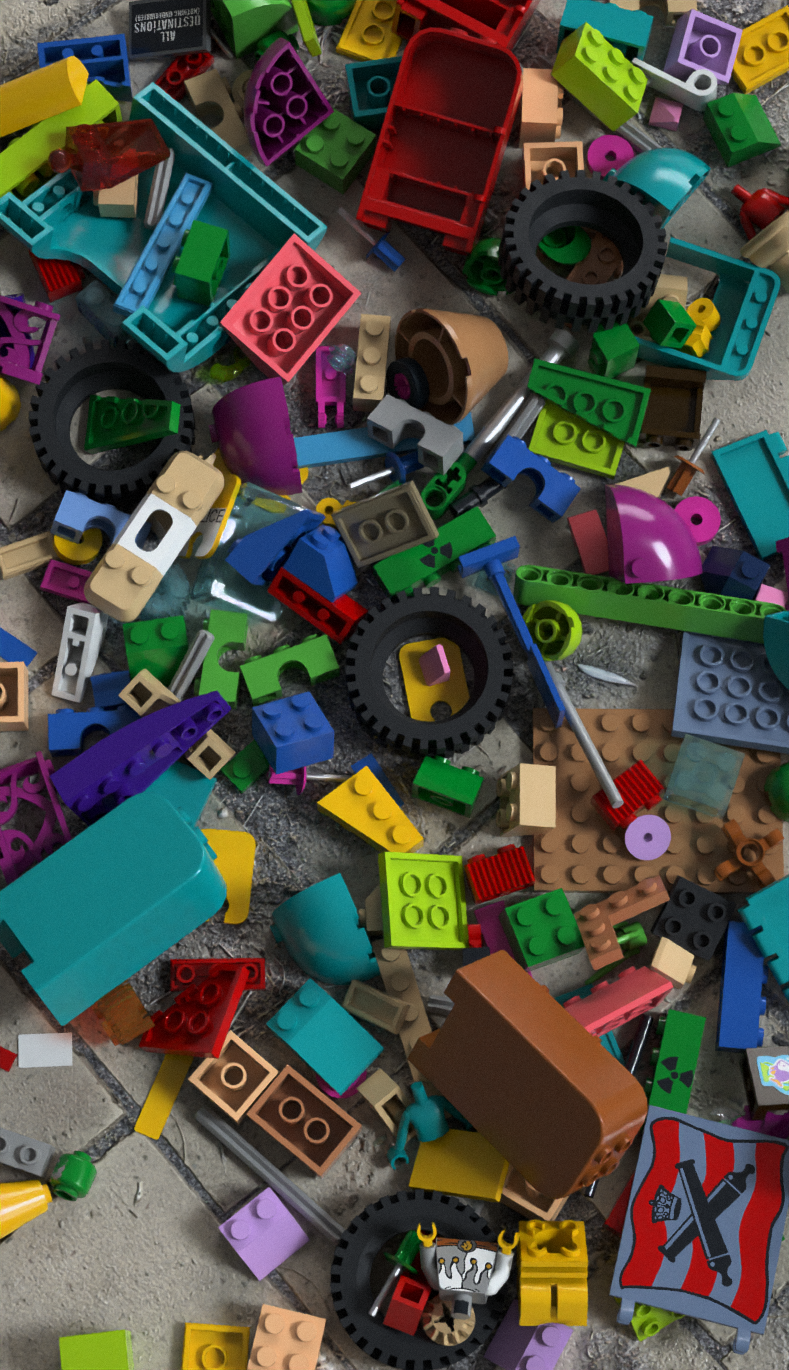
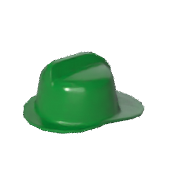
[537,226,591,264]

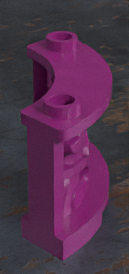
[0,295,61,385]
[0,751,72,886]

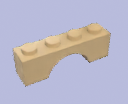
[119,668,236,780]

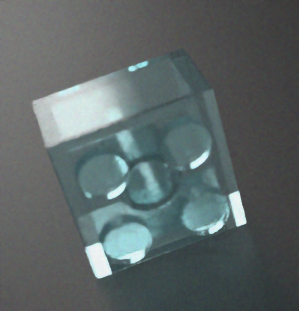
[663,733,745,819]

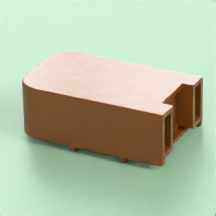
[407,950,648,1199]

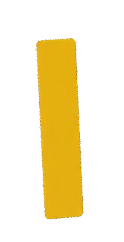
[134,1054,194,1140]

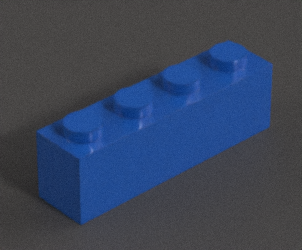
[715,921,769,1054]

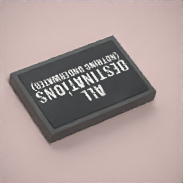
[128,0,211,61]

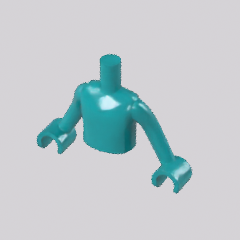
[386,1081,473,1169]

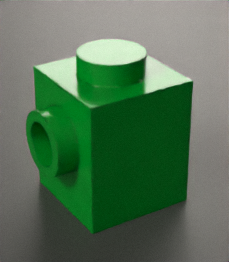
[643,299,697,349]

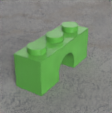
[194,609,249,710]
[240,634,340,707]

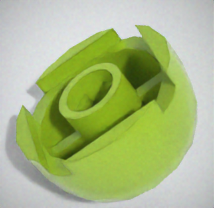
[522,600,583,662]

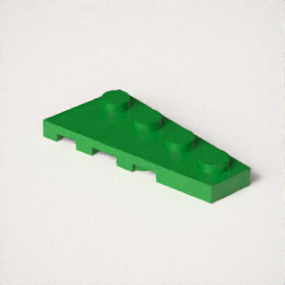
[526,358,651,448]
[84,395,181,454]

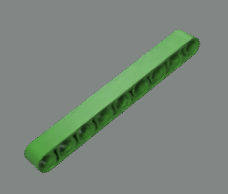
[513,565,786,644]

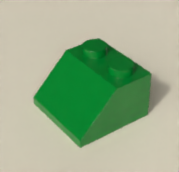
[703,93,781,168]
[588,320,640,379]
[122,615,194,688]
[412,755,484,818]

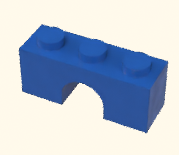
[480,434,581,523]
[48,705,143,757]

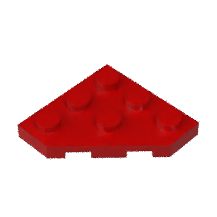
[139,964,250,1059]

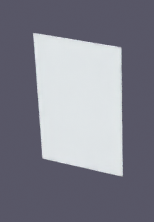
[18,1032,73,1068]

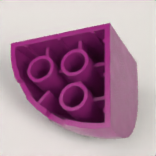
[244,38,334,167]
[208,376,303,496]
[605,484,703,584]

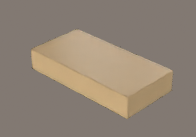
[0,531,62,580]
[341,979,410,1034]

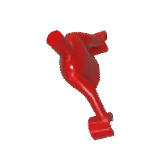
[731,184,789,265]

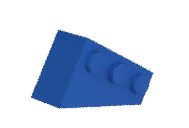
[37,34,133,102]

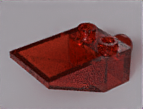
[48,118,170,192]

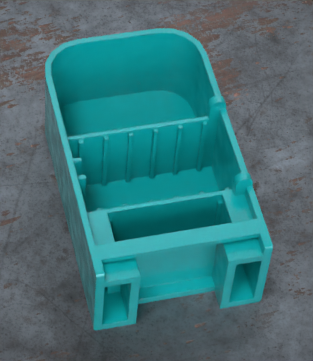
[0,792,227,1026]

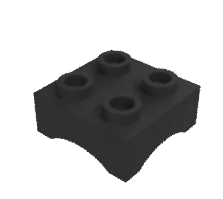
[650,875,737,961]

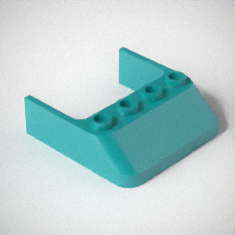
[635,237,781,381]

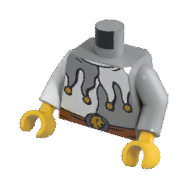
[417,1222,520,1320]

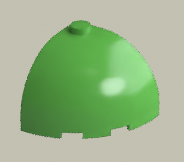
[211,0,299,59]

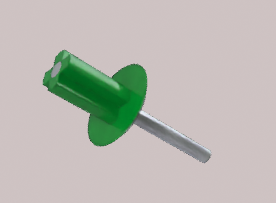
[368,1229,422,1317]

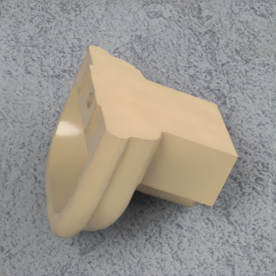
[740,211,789,294]

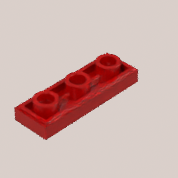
[155,53,214,103]
[170,958,266,992]

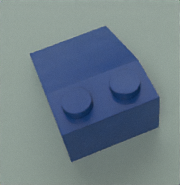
[225,509,326,586]

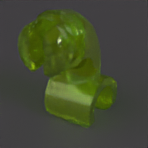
[209,347,251,383]

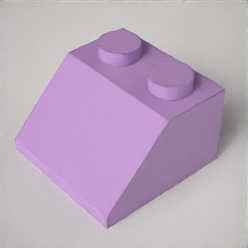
[663,9,743,85]
[218,1187,310,1281]
[483,1299,573,1370]

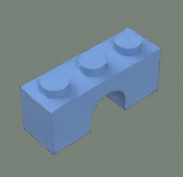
[50,490,152,550]

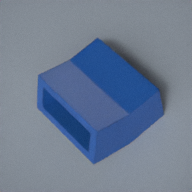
[90,669,131,711]

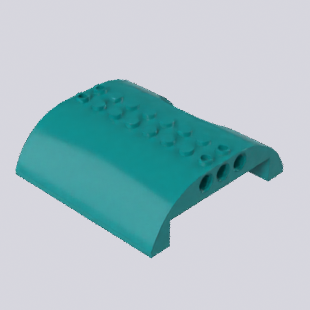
[0,82,328,372]

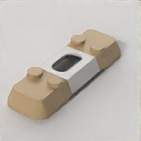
[84,451,224,623]

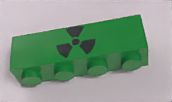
[373,506,496,602]
[640,1009,706,1137]

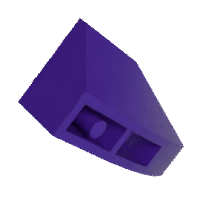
[49,691,232,826]

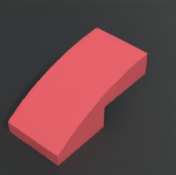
[567,509,609,575]

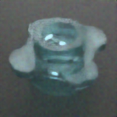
[327,344,357,375]

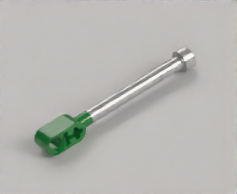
[421,328,580,520]

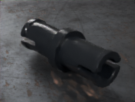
[448,477,508,518]

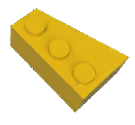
[317,766,424,853]

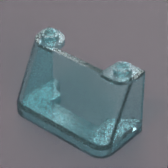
[191,482,310,624]

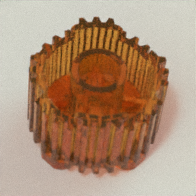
[91,980,155,1046]

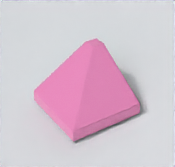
[648,97,684,131]

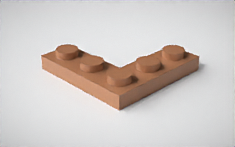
[574,875,670,970]

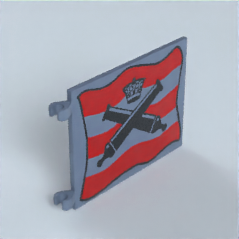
[608,1105,789,1355]

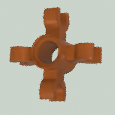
[713,819,785,889]

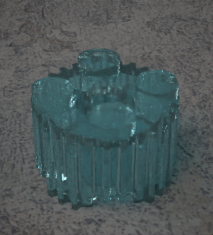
[139,562,191,621]

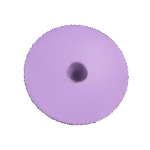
[625,814,671,860]

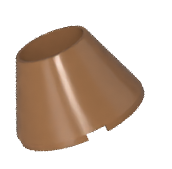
[395,308,509,425]

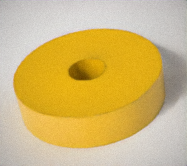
[52,528,102,565]

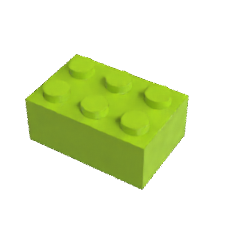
[551,22,648,132]

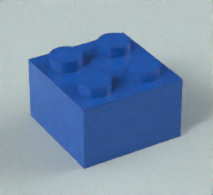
[252,691,334,775]

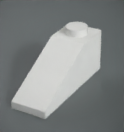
[52,602,109,703]

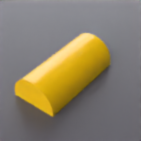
[0,56,89,138]

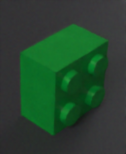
[171,220,230,306]
[498,888,585,972]

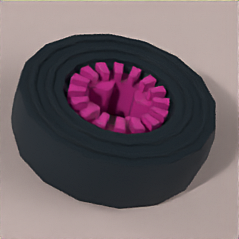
[386,357,430,409]

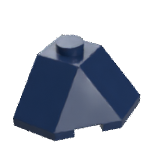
[699,546,771,600]

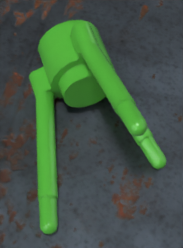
[585,921,647,985]

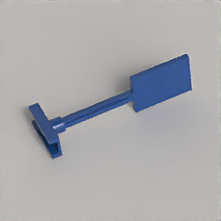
[457,536,566,729]

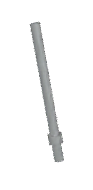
[545,661,624,808]

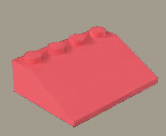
[219,233,361,385]
[563,966,673,1037]

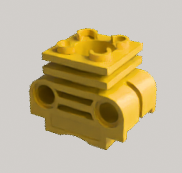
[516,1219,588,1326]

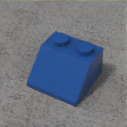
[283,524,358,603]

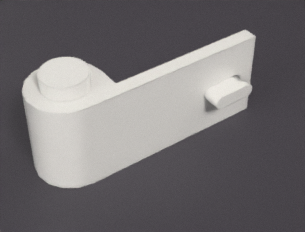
[632,57,717,111]

